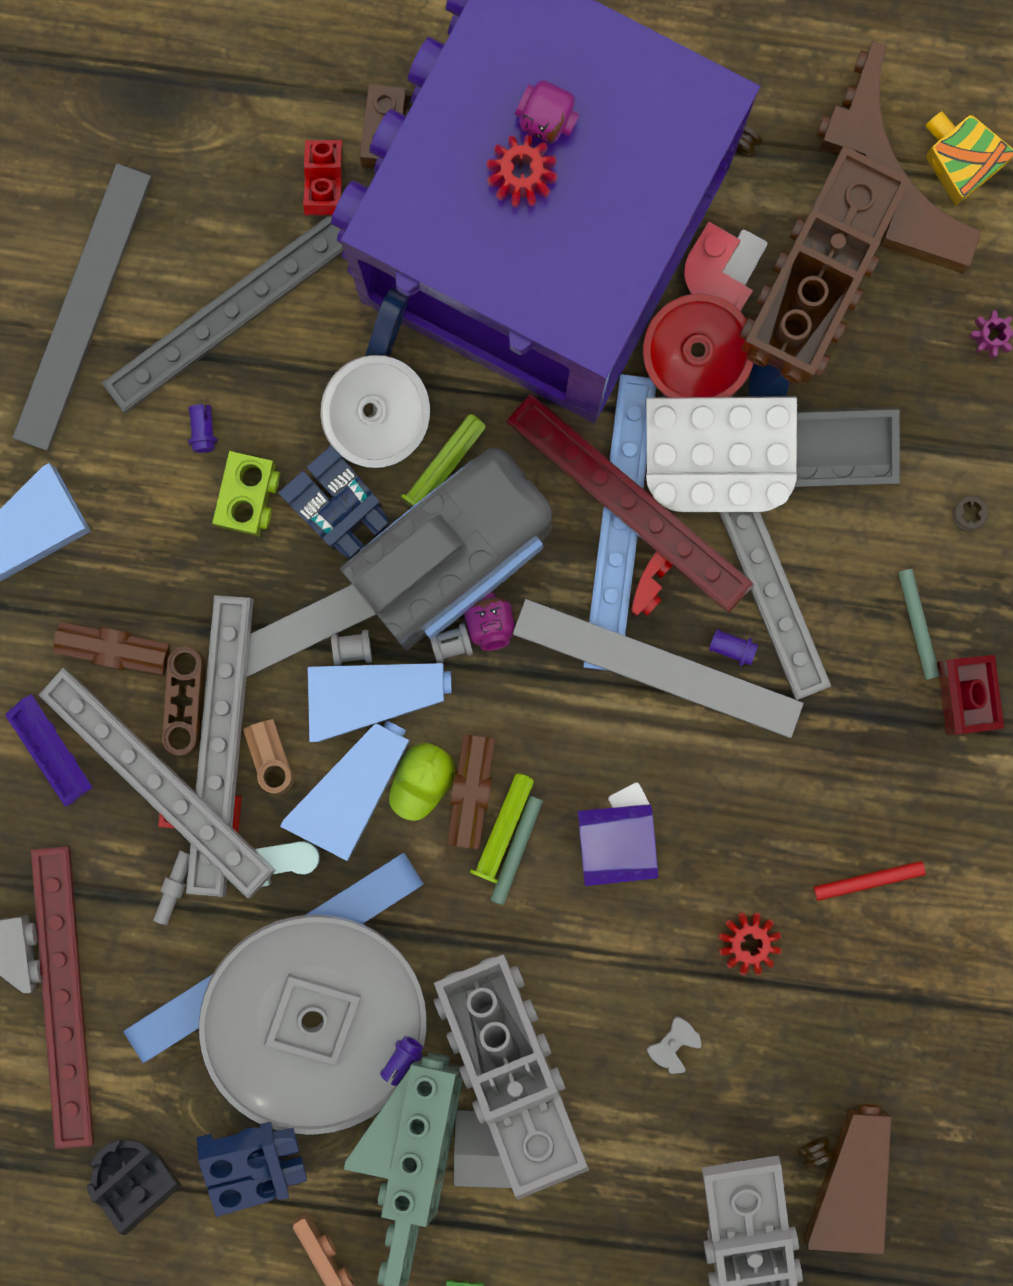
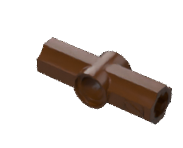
[53,622,171,675]
[447,734,495,849]

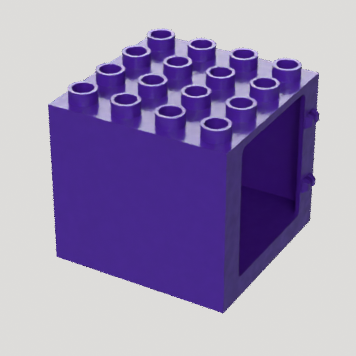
[331,0,760,424]

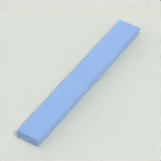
[583,374,656,671]

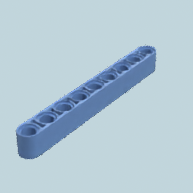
[123,853,424,1063]

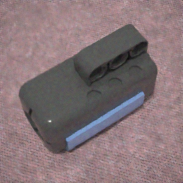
[340,448,553,651]

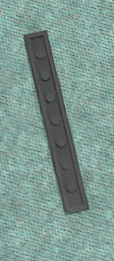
[12,163,153,452]
[102,215,344,414]

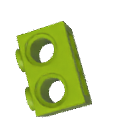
[212,451,280,537]

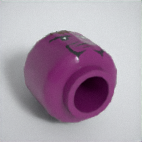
[514,80,580,144]
[464,593,515,651]

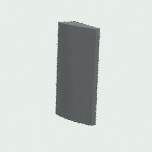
[795,407,900,487]

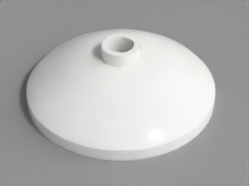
[321,355,430,468]

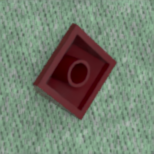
[937,655,1004,735]

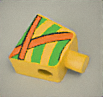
[925,111,1013,206]

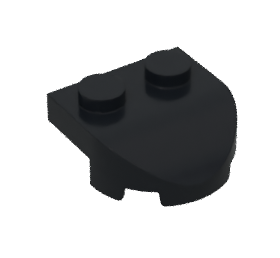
[87,1140,182,1236]

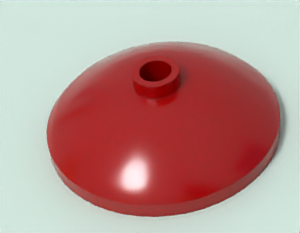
[643,294,753,397]

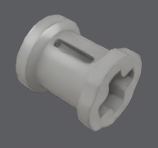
[430,623,473,663]
[331,630,372,666]

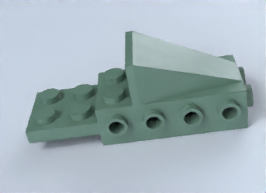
[344,1053,463,1286]

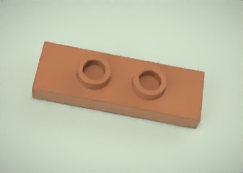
[293,1211,355,1286]

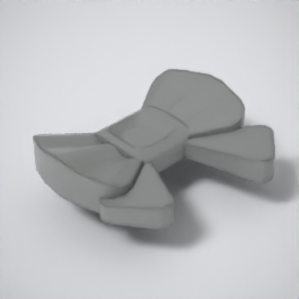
[646,1016,701,1074]

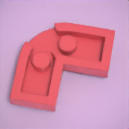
[684,222,753,312]

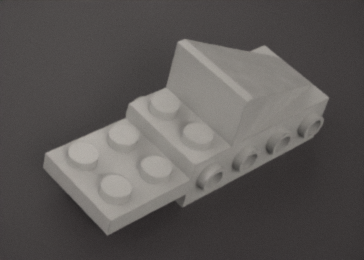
[434,954,589,1200]
[702,1156,803,1286]

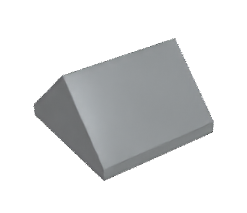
[454,1110,512,1188]

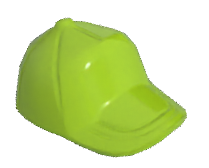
[389,743,456,821]

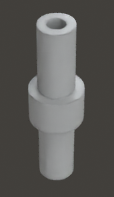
[153,850,190,925]

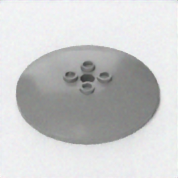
[199,915,426,1135]

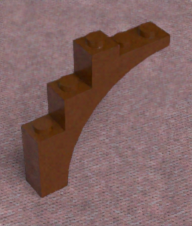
[816,41,982,274]

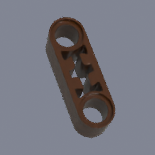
[162,647,206,755]

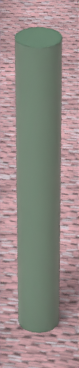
[898,569,940,680]
[490,795,543,905]

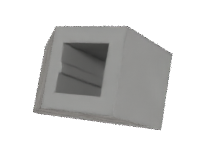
[0,915,42,993]

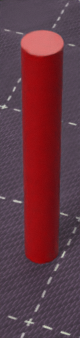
[813,861,926,901]

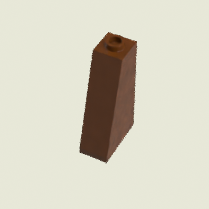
[804,1104,891,1254]

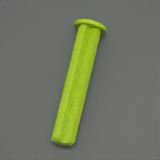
[400,414,485,507]
[470,773,534,884]

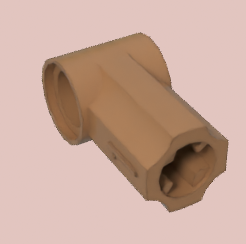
[243,719,294,795]

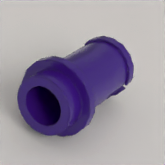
[188,404,218,453]
[709,629,758,666]
[380,1036,423,1087]

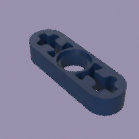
[365,288,410,357]

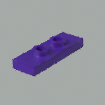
[5,694,93,807]

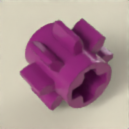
[969,310,1013,359]

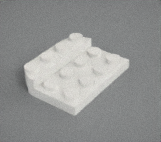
[646,396,797,512]

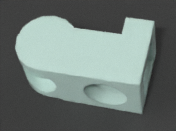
[255,841,320,887]

